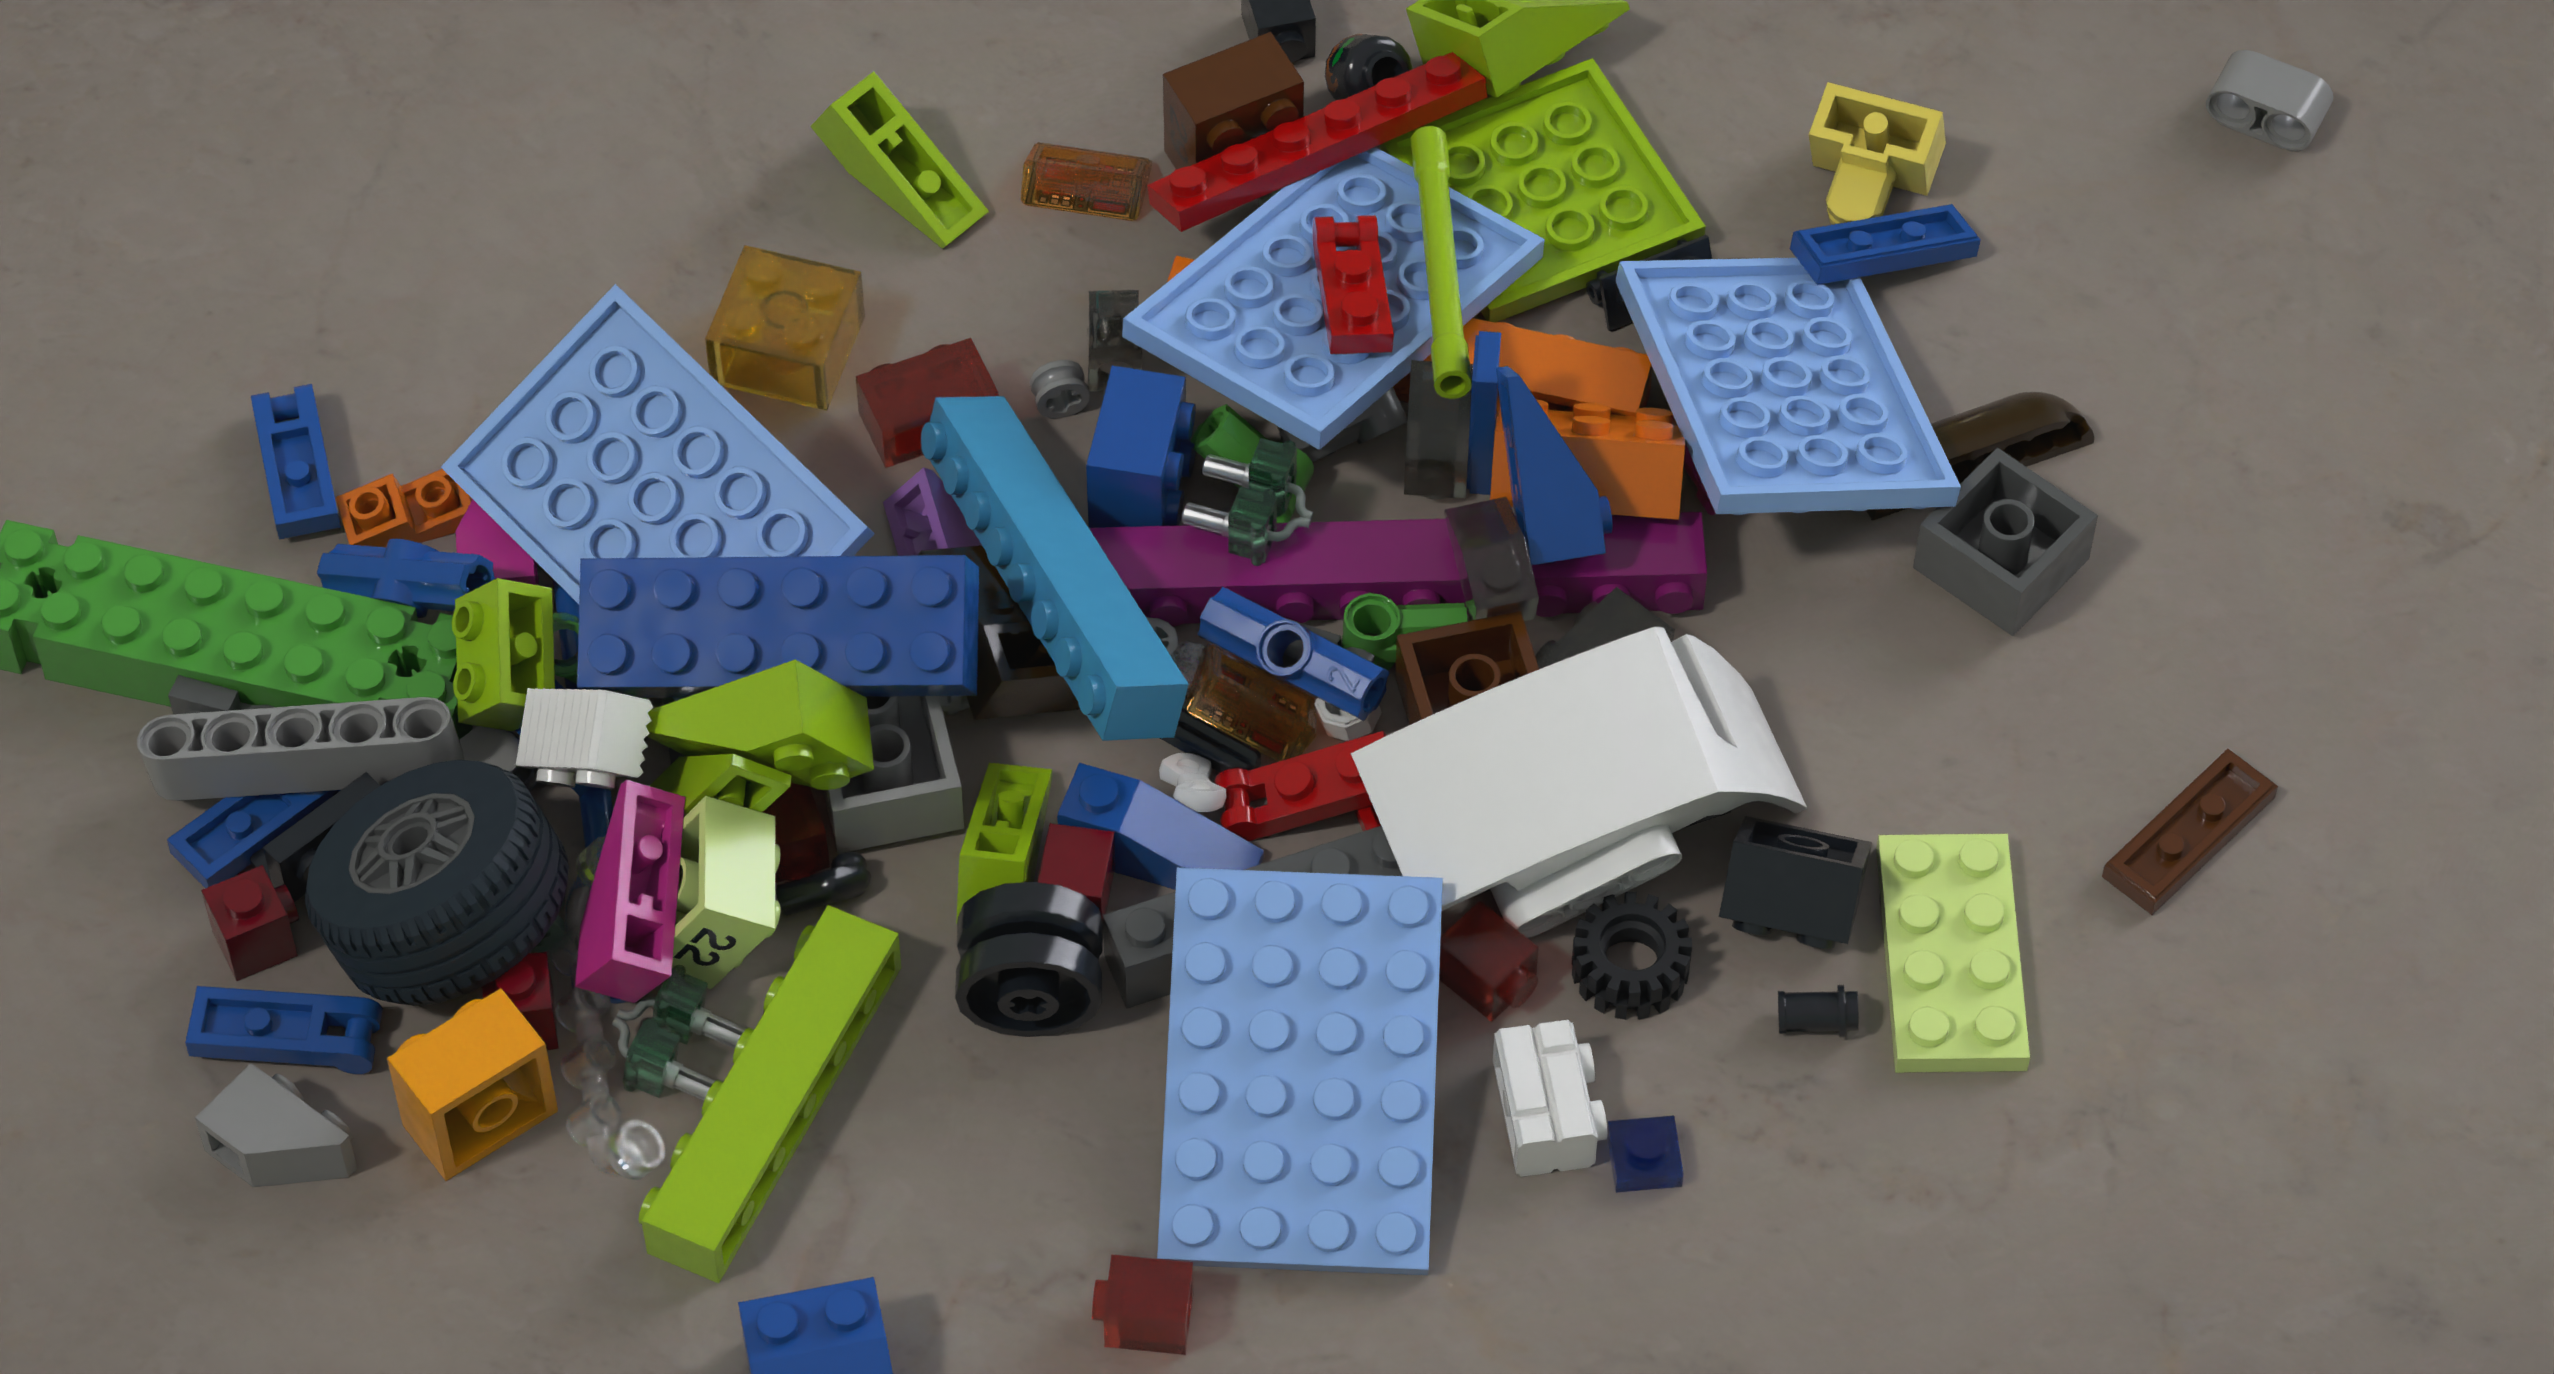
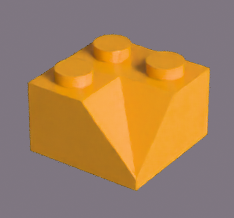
[387,988,558,1181]

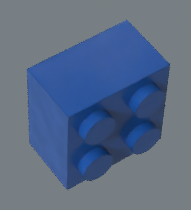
[1086,365,1196,528]

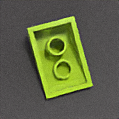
[646,659,874,790]

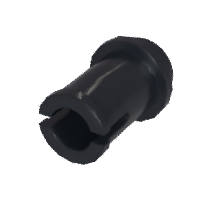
[1778,985,1859,1038]

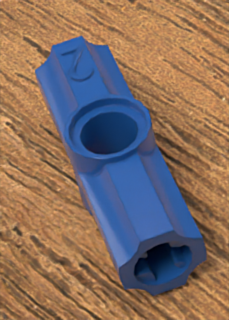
[317,539,496,618]
[1197,587,1389,721]

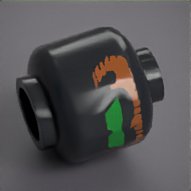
[1325,34,1413,101]

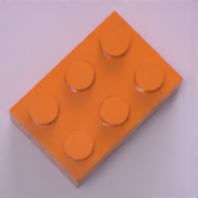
[1489,399,1685,520]

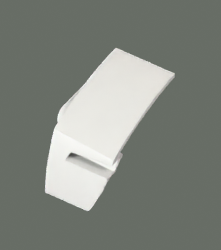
[1351,627,1807,940]

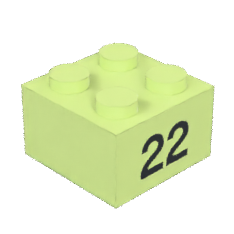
[670,796,781,989]

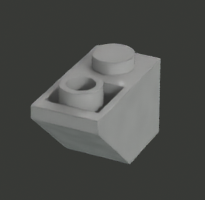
[195,1063,358,1187]

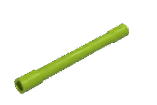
[1411,126,1472,399]

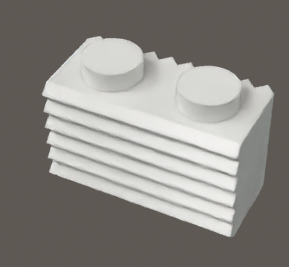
[516,688,654,789]

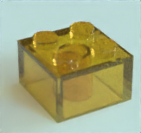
[705,245,865,411]

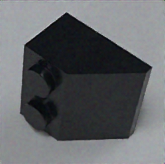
[1719,816,1872,949]

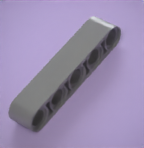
[137,697,464,801]

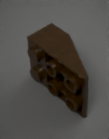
[918,545,1080,720]

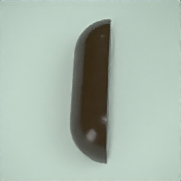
[1866,391,2094,521]

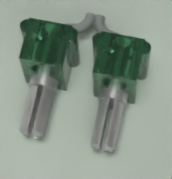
[1182,438,1314,566]
[612,965,747,1100]

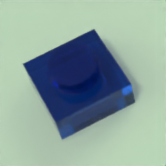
[1607,1115,1684,1193]

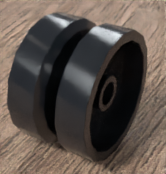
[955,882,1103,1037]

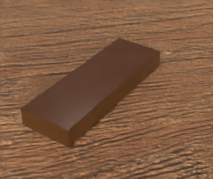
[2102,749,2278,915]

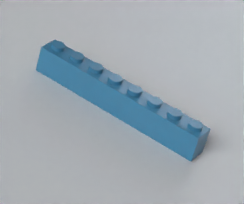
[921,396,1189,741]

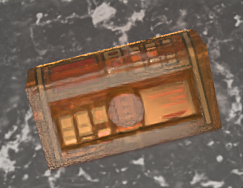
[1021,142,1152,221]
[1186,643,1317,761]

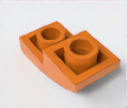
[335,469,472,547]

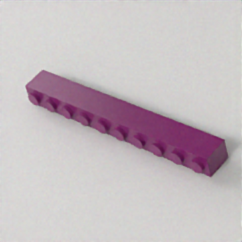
[1089,512,1707,627]

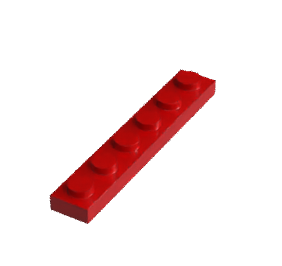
[1147,52,1487,232]

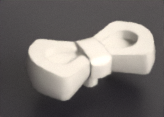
[1159,753,1227,812]

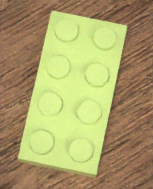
[1876,834,2030,1073]

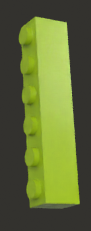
[638,905,902,1283]

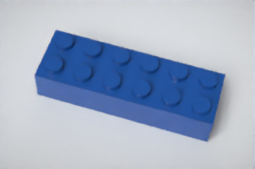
[577,555,979,698]

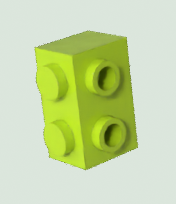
[452,578,555,731]

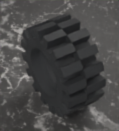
[1571,892,1692,1020]

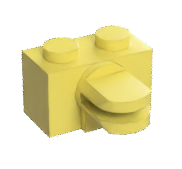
[1809,82,1946,225]

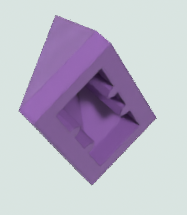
[883,467,982,556]

